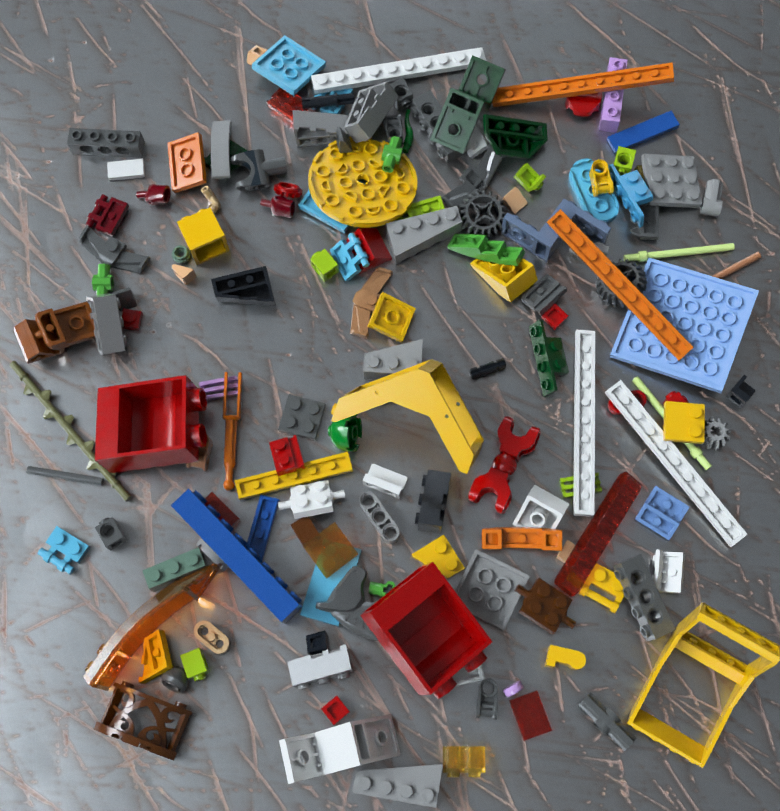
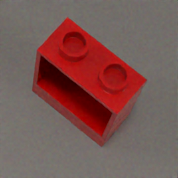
[95,375,207,473]
[360,562,493,699]

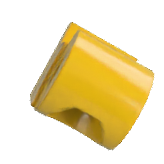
[545,645,586,670]

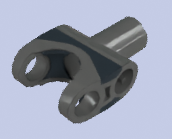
[230,149,287,191]

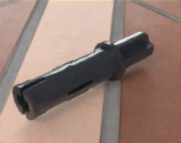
[302,93,355,109]

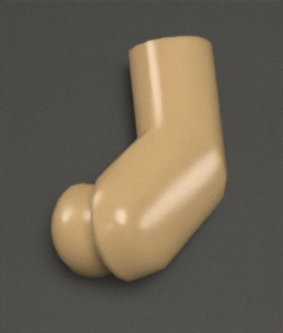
[201,186,221,213]

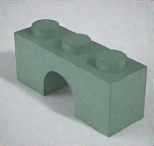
[142,547,209,592]

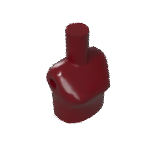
[136,184,171,205]
[260,196,295,218]

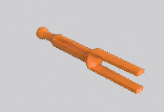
[222,372,242,491]

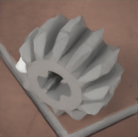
[701,417,731,450]

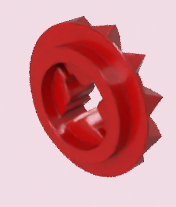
[273,182,303,198]

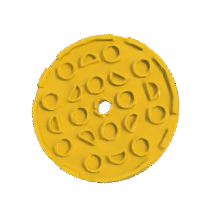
[308,137,417,228]

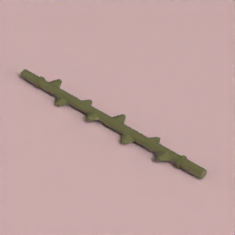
[9,361,132,502]

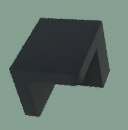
[726,375,755,408]

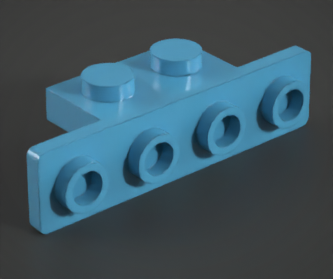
[609,164,653,228]

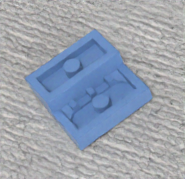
[635,486,690,540]

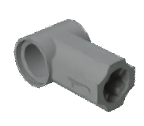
[700,179,723,217]

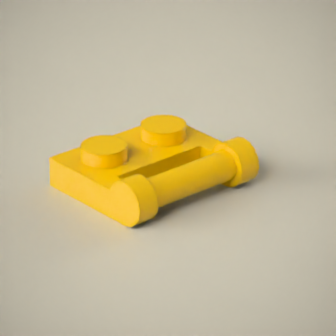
[579,562,624,614]

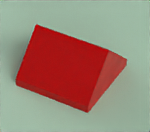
[346,227,392,274]

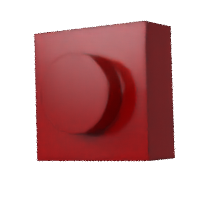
[541,304,569,330]
[121,308,143,331]
[321,696,350,725]

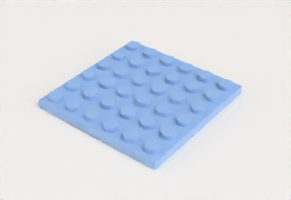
[610,258,759,394]

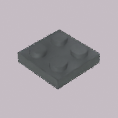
[278,394,326,441]

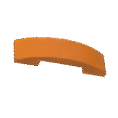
[482,527,562,551]

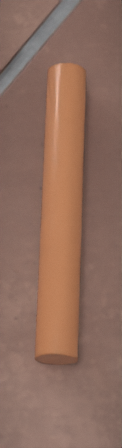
[712,252,761,279]

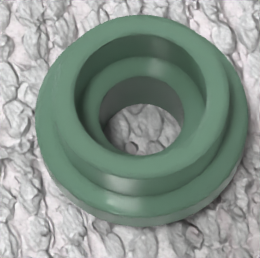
[172,245,191,263]

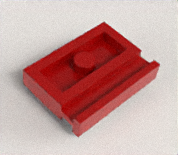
[269,435,305,476]

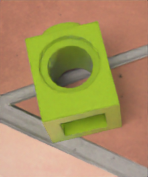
[613,146,636,176]
[310,249,339,282]
[180,648,210,682]

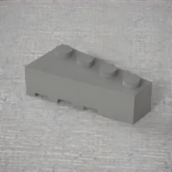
[386,206,462,265]
[352,764,443,808]

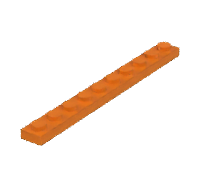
[492,62,674,107]
[547,209,694,361]

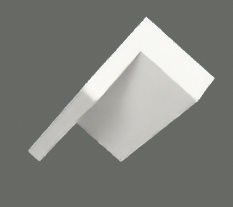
[363,464,408,499]

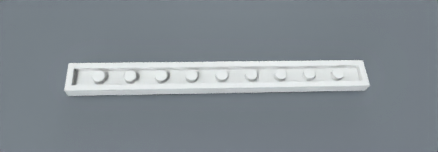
[311,47,486,94]
[573,330,595,517]
[605,380,748,547]

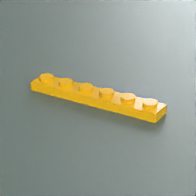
[235,452,353,500]

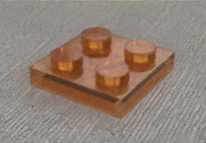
[302,522,358,579]

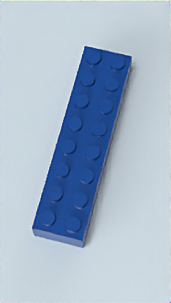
[171,489,303,624]

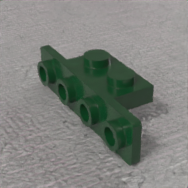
[529,320,569,396]

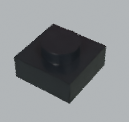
[306,630,329,655]

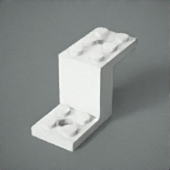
[279,714,401,784]

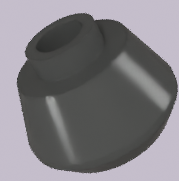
[161,666,188,693]

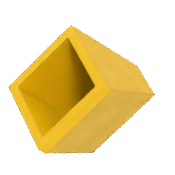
[177,207,230,265]

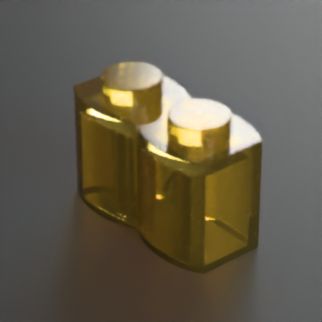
[443,746,485,777]

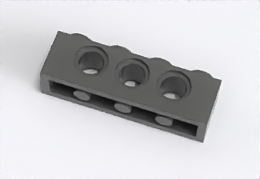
[411,90,466,163]
[67,128,145,158]
[613,554,676,641]

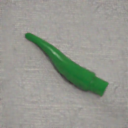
[402,109,414,153]

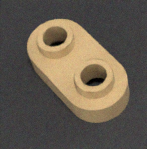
[194,620,230,654]

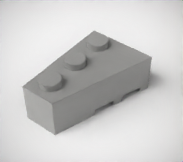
[86,293,127,355]

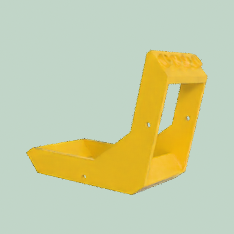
[331,359,484,474]
[627,602,780,768]

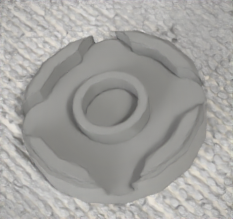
[196,538,229,571]

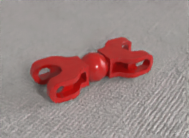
[468,416,541,514]

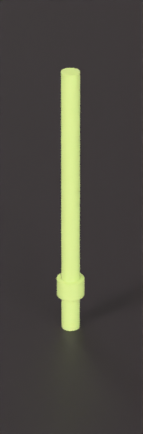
[623,243,735,262]
[632,376,712,470]

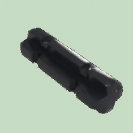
[469,358,506,379]

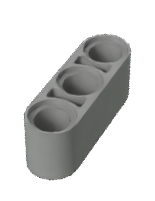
[360,491,400,545]

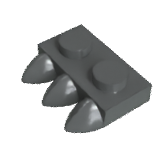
[630,203,659,240]

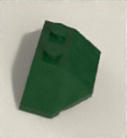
[483,114,548,159]

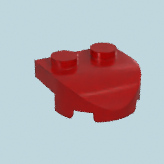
[565,92,602,117]

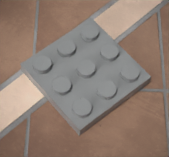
[641,154,702,208]
[455,549,530,631]

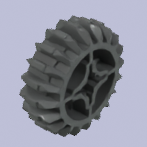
[459,190,507,239]
[595,258,647,308]

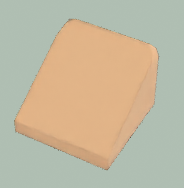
[247,45,267,65]
[503,187,528,215]
[171,264,196,285]
[556,539,583,568]

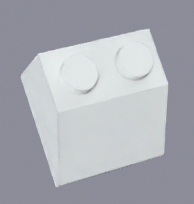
[512,485,569,529]

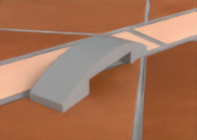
[211,120,231,179]

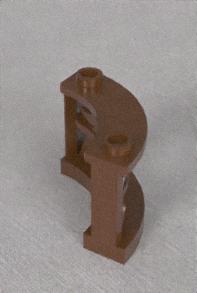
[94,681,192,761]

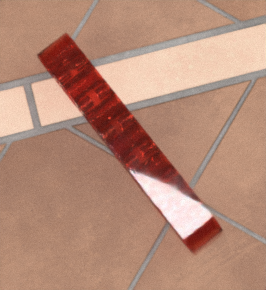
[554,472,642,597]

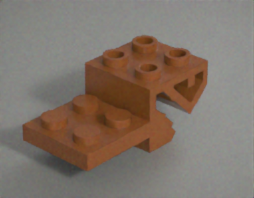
[14,301,95,364]

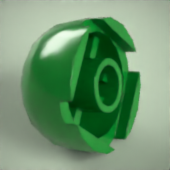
[328,414,362,452]

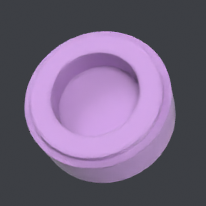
[503,680,524,697]

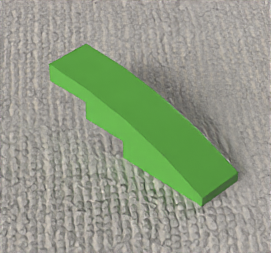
[447,234,525,266]

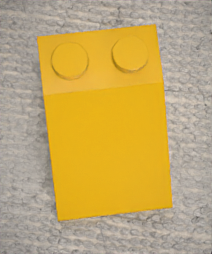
[470,258,538,302]

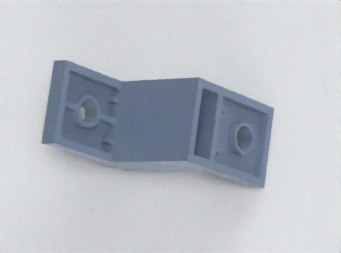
[501,199,611,263]

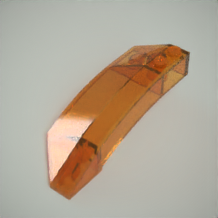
[83,563,220,691]

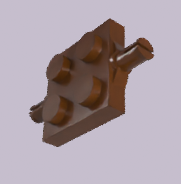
[514,578,576,635]

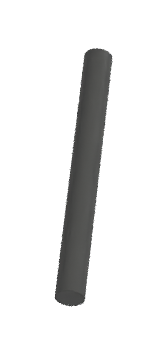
[26,466,104,486]

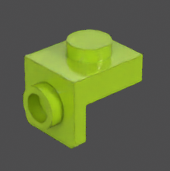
[514,163,546,192]

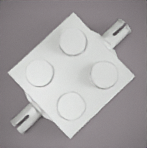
[278,480,345,519]

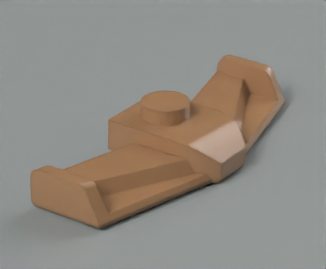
[350,267,393,340]

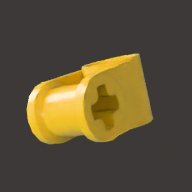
[589,159,614,197]

